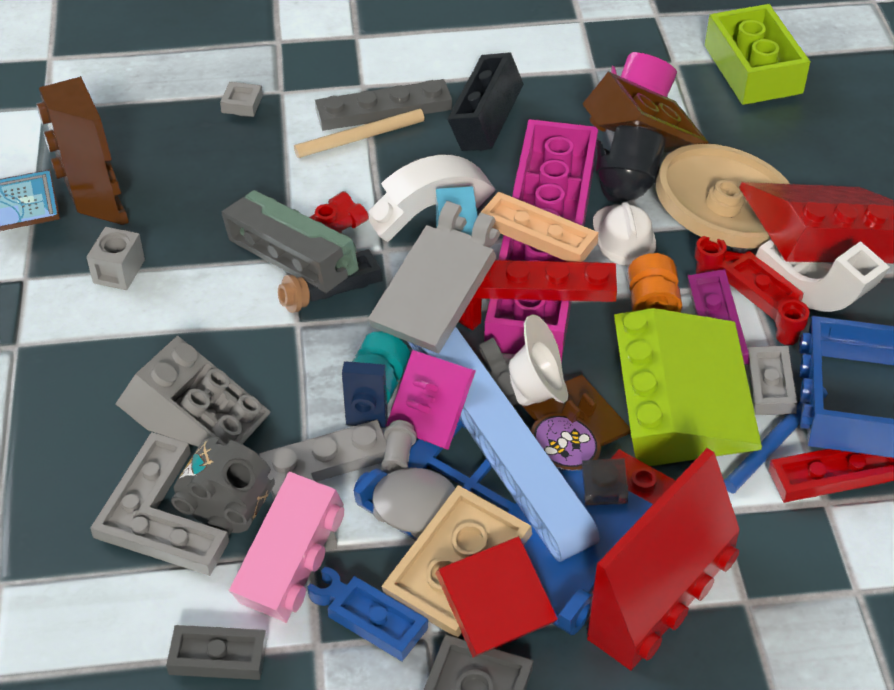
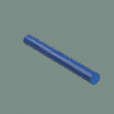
[724,387,828,494]

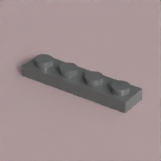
[315,79,452,131]

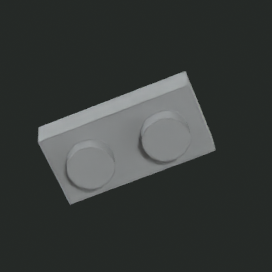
[748,346,797,415]

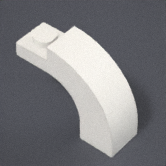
[367,155,496,242]
[756,239,890,312]

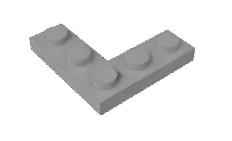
[259,420,387,552]
[90,432,229,576]

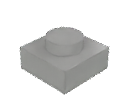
[220,81,263,117]

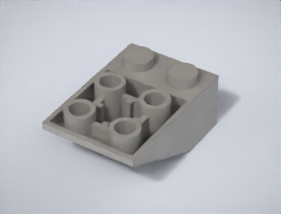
[116,335,271,447]

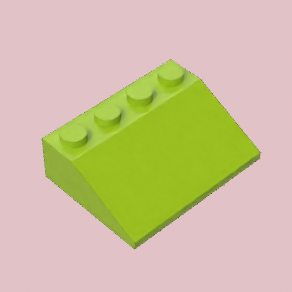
[614,308,762,466]

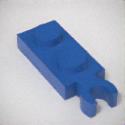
[307,567,428,662]

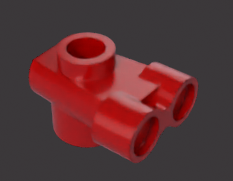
[309,191,369,234]

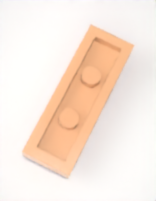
[479,192,599,262]

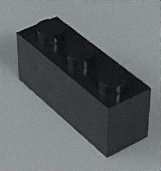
[447,52,524,151]

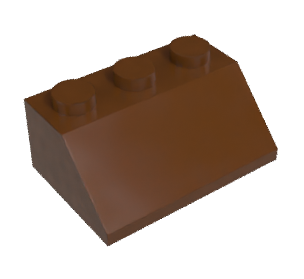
[583,71,709,153]

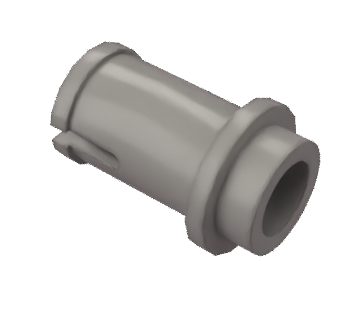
[381,420,417,474]

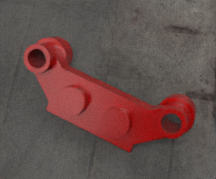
[695,236,810,345]

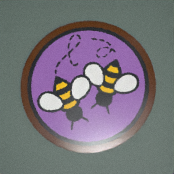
[531,413,601,470]

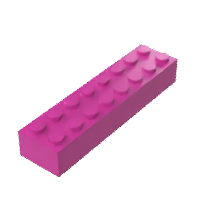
[484,119,598,364]

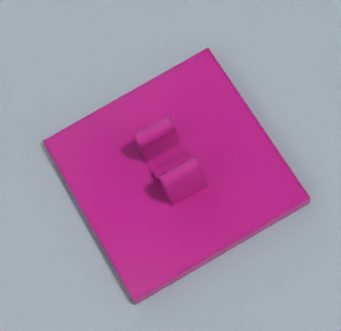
[386,350,476,449]

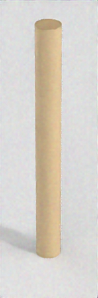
[294,109,424,158]

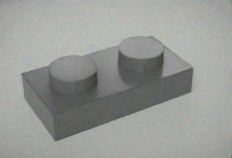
[166,625,267,680]

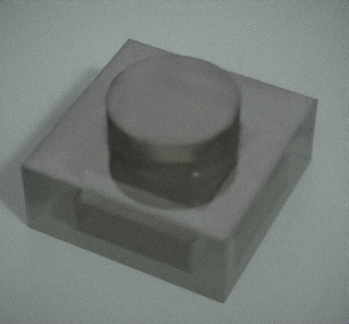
[582,458,629,506]

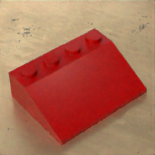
[739,182,894,264]
[587,448,740,671]

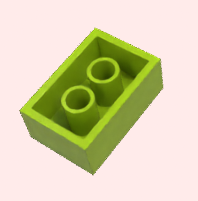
[704,4,811,105]

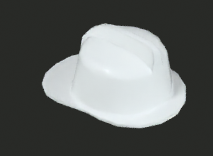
[593,202,656,266]
[509,314,568,406]

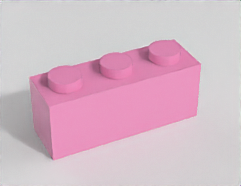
[229,471,344,623]

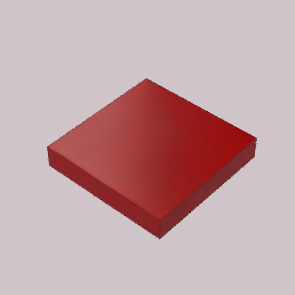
[435,536,558,658]

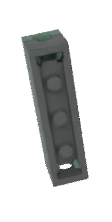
[221,190,359,293]

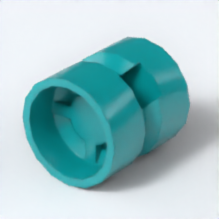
[352,331,411,404]

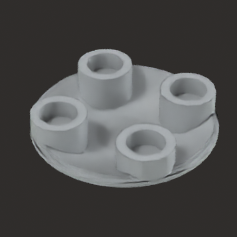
[373,468,455,539]

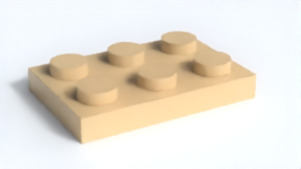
[381,485,532,638]

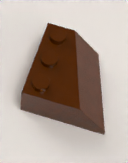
[36,76,129,225]

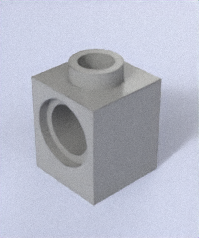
[86,227,145,290]

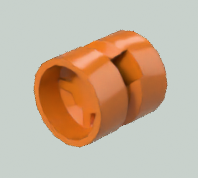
[627,253,682,313]

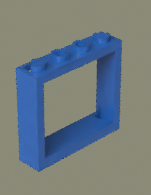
[799,316,894,458]

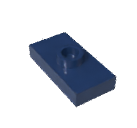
[342,361,388,428]

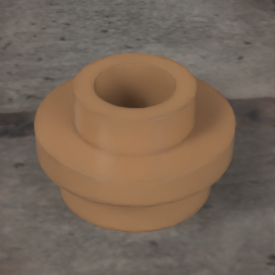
[278,275,310,313]

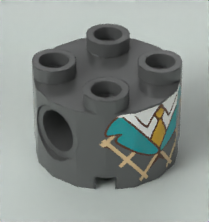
[171,437,275,538]

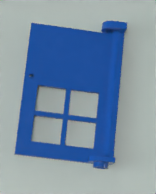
[353,419,653,635]

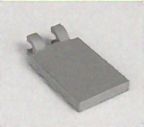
[368,201,500,354]

